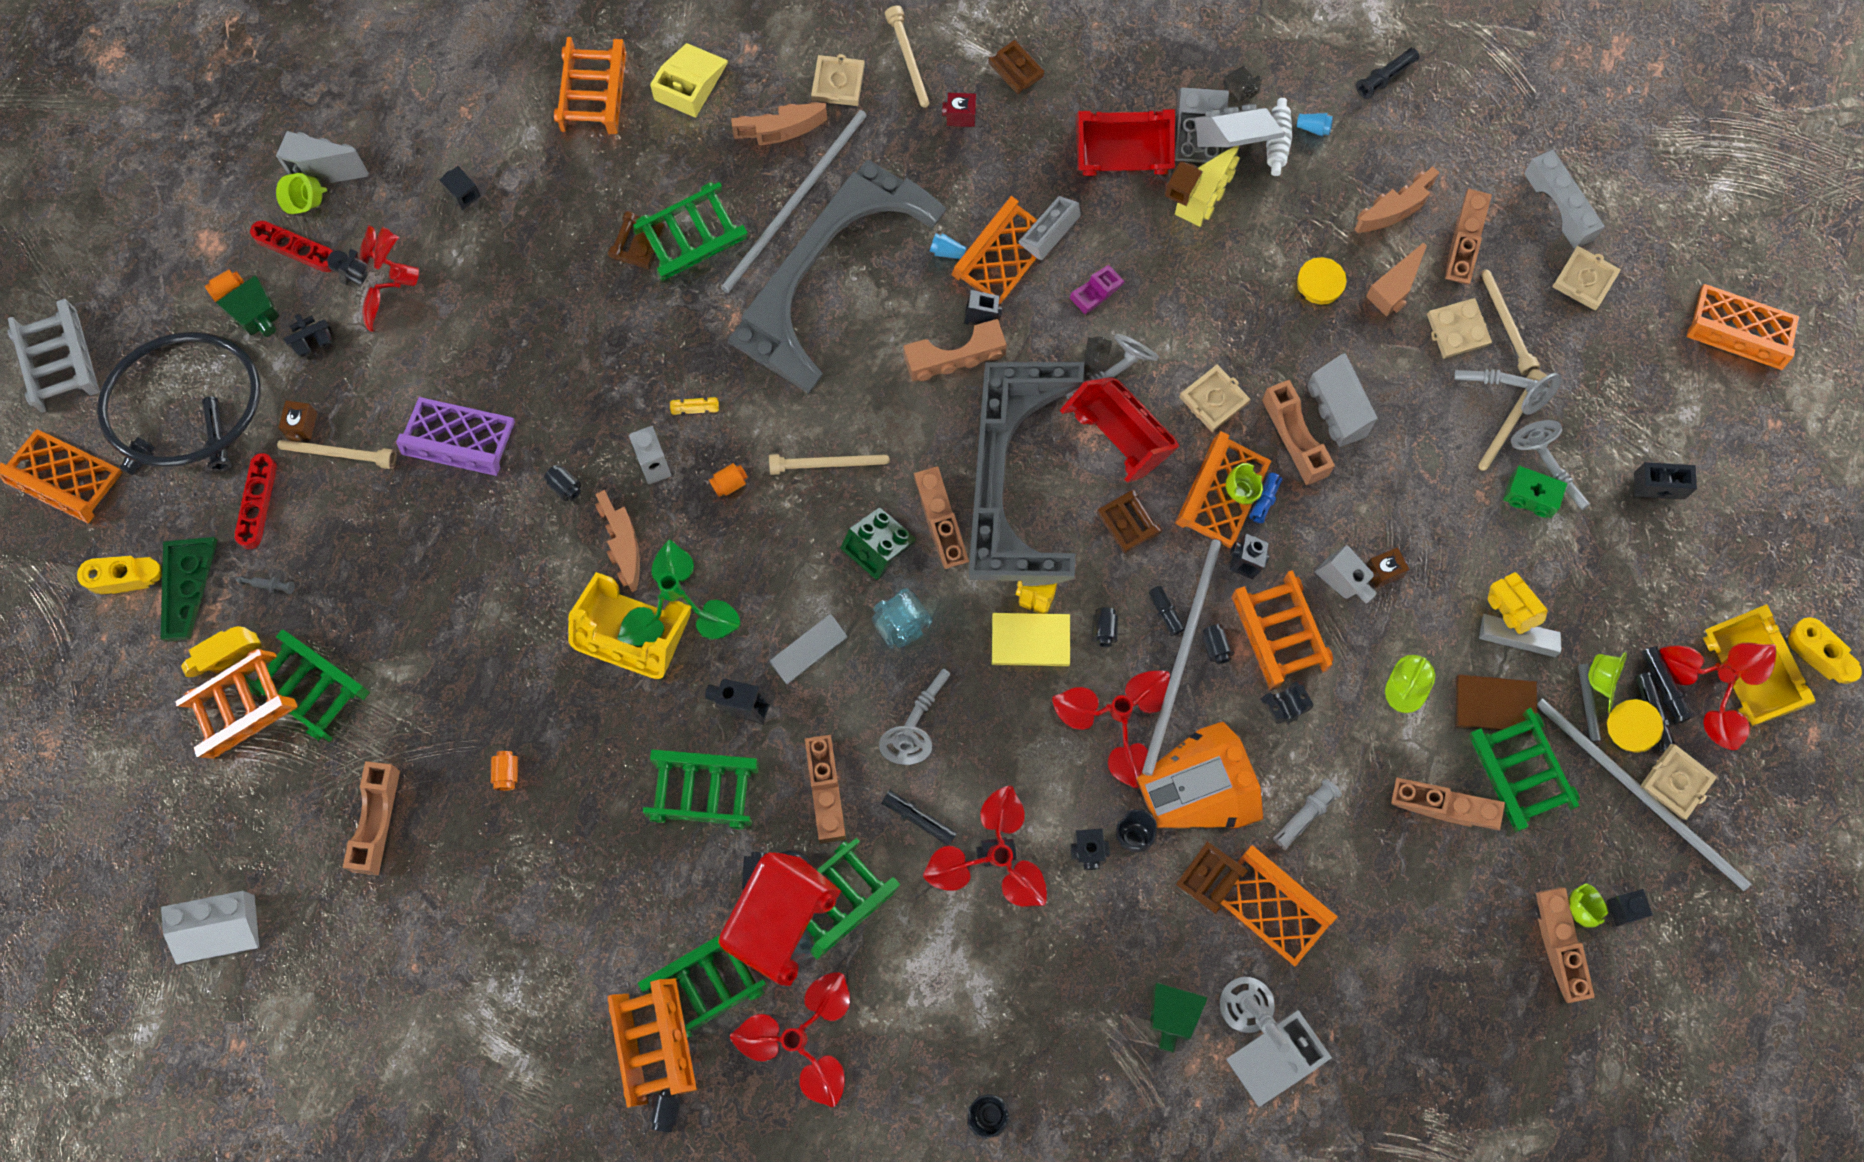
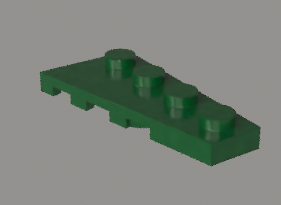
[160,537,218,642]

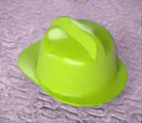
[276,173,327,214]
[1588,652,1627,713]
[1385,655,1435,713]

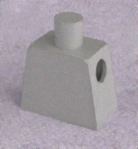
[629,426,672,485]
[1315,545,1377,603]

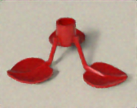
[359,225,419,332]
[1659,642,1776,750]
[1052,671,1170,788]
[923,786,1047,906]
[729,972,850,1107]

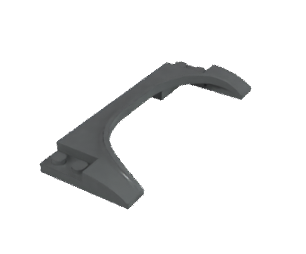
[728,159,946,394]
[969,362,1084,586]

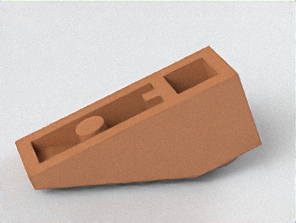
[1366,243,1427,317]

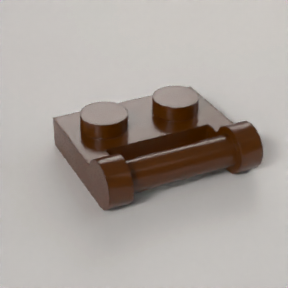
[608,211,666,269]
[1097,489,1163,554]
[1175,841,1248,914]

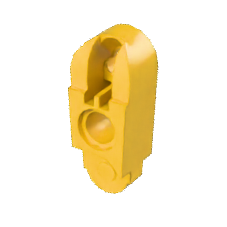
[77,556,162,595]
[1788,617,1862,684]
[181,626,262,677]

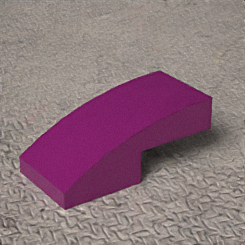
[1069,265,1125,315]

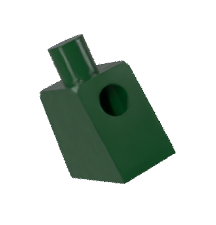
[216,275,279,337]
[1150,983,1208,1053]

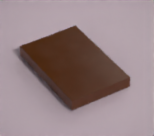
[1456,674,1537,734]

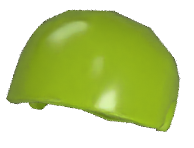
[1226,463,1263,505]
[1568,883,1608,927]

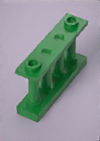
[633,182,748,282]
[244,629,370,742]
[1469,708,1580,833]
[643,749,759,830]
[806,838,900,960]
[638,935,768,1040]

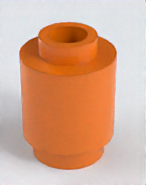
[205,269,244,302]
[709,463,748,497]
[491,751,518,791]

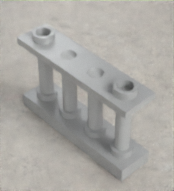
[7,299,100,413]

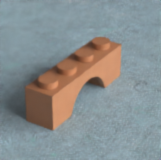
[903,319,1007,382]
[1262,380,1335,486]
[343,761,400,876]

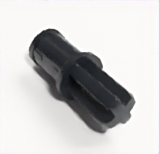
[1149,586,1185,636]

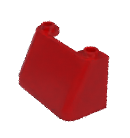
[1075,109,1175,176]
[719,852,841,986]

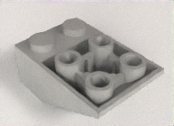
[1175,88,1229,163]
[276,131,369,185]
[1226,1010,1332,1107]

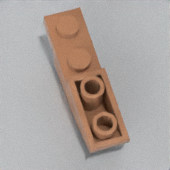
[731,102,827,146]
[1354,166,1440,233]
[1445,189,1492,285]
[913,466,969,570]
[595,490,640,592]
[805,735,846,844]
[1391,777,1505,831]
[1536,887,1595,1003]

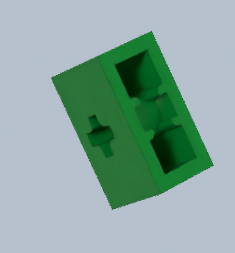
[1503,465,1568,518]

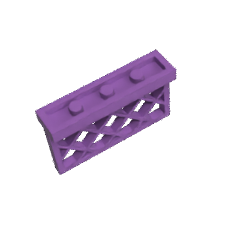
[396,397,515,476]

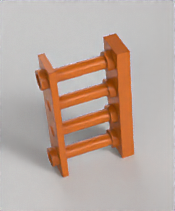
[554,37,627,134]
[1231,570,1333,691]
[176,649,298,759]
[607,979,697,1108]

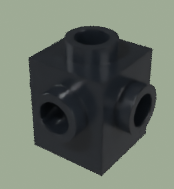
[1230,534,1269,579]
[1070,828,1110,870]

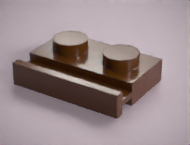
[988,40,1045,95]

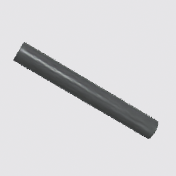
[1578,664,1601,742]

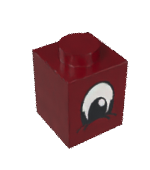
[942,92,976,127]

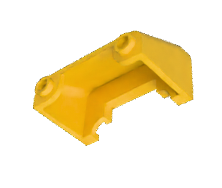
[568,572,691,679]
[1703,604,1816,726]

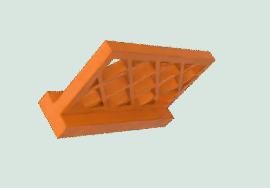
[951,196,1037,306]
[1686,284,1799,370]
[0,429,123,524]
[1175,431,1271,548]
[1210,845,1338,967]

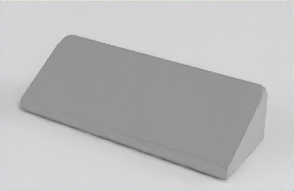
[1019,196,1081,260]
[770,614,848,685]
[1479,614,1561,657]

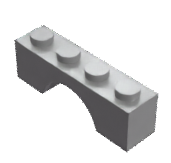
[1524,150,1605,250]

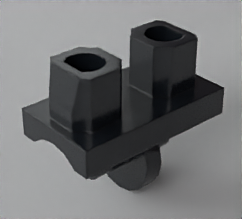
[327,248,368,287]
[283,313,333,357]

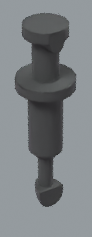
[236,576,295,594]

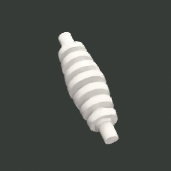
[1266,98,1292,176]

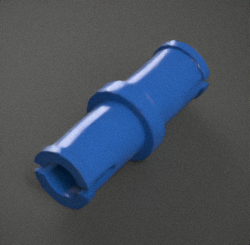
[1249,473,1283,523]

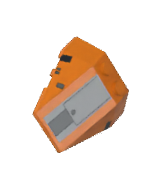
[1136,722,1263,828]

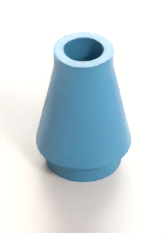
[1297,113,1333,137]
[929,233,967,260]

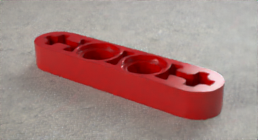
[250,221,333,272]
[234,453,277,549]

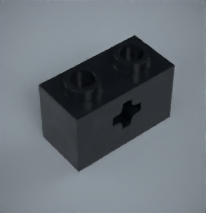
[1633,462,1697,500]

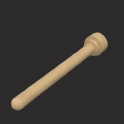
[885,6,929,108]
[1481,270,1540,375]
[1478,369,1547,471]
[277,440,397,469]
[769,454,890,475]

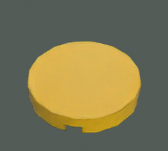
[1297,257,1347,305]
[1607,699,1664,753]

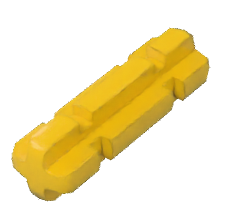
[670,397,719,415]

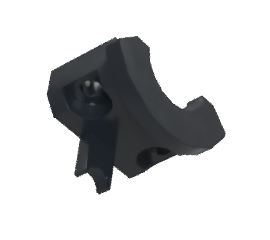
[1260,681,1314,725]

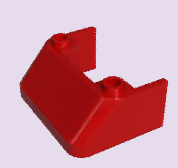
[1059,377,1179,483]

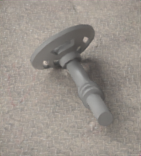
[1065,334,1159,399]
[1455,369,1562,415]
[1511,420,1590,510]
[879,669,951,765]
[1219,977,1290,1053]

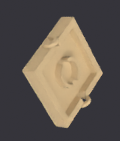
[811,54,865,106]
[1552,246,1621,311]
[1427,298,1492,359]
[1179,364,1251,433]
[1640,744,1717,820]

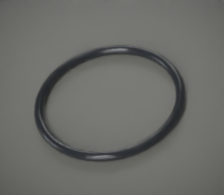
[97,332,261,467]

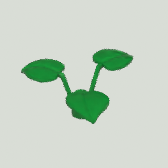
[617,540,741,647]

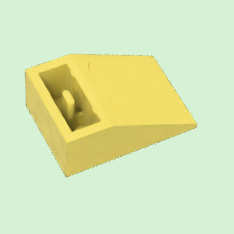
[650,43,728,118]
[1175,146,1240,227]

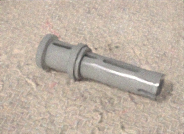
[1273,779,1342,850]

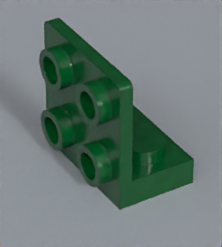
[840,508,916,580]

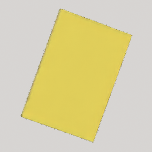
[992,613,1070,666]

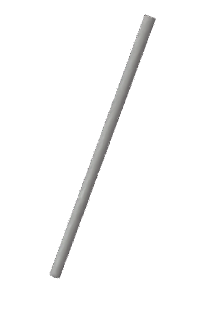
[721,110,867,293]
[1142,539,1222,776]
[1537,698,1751,891]

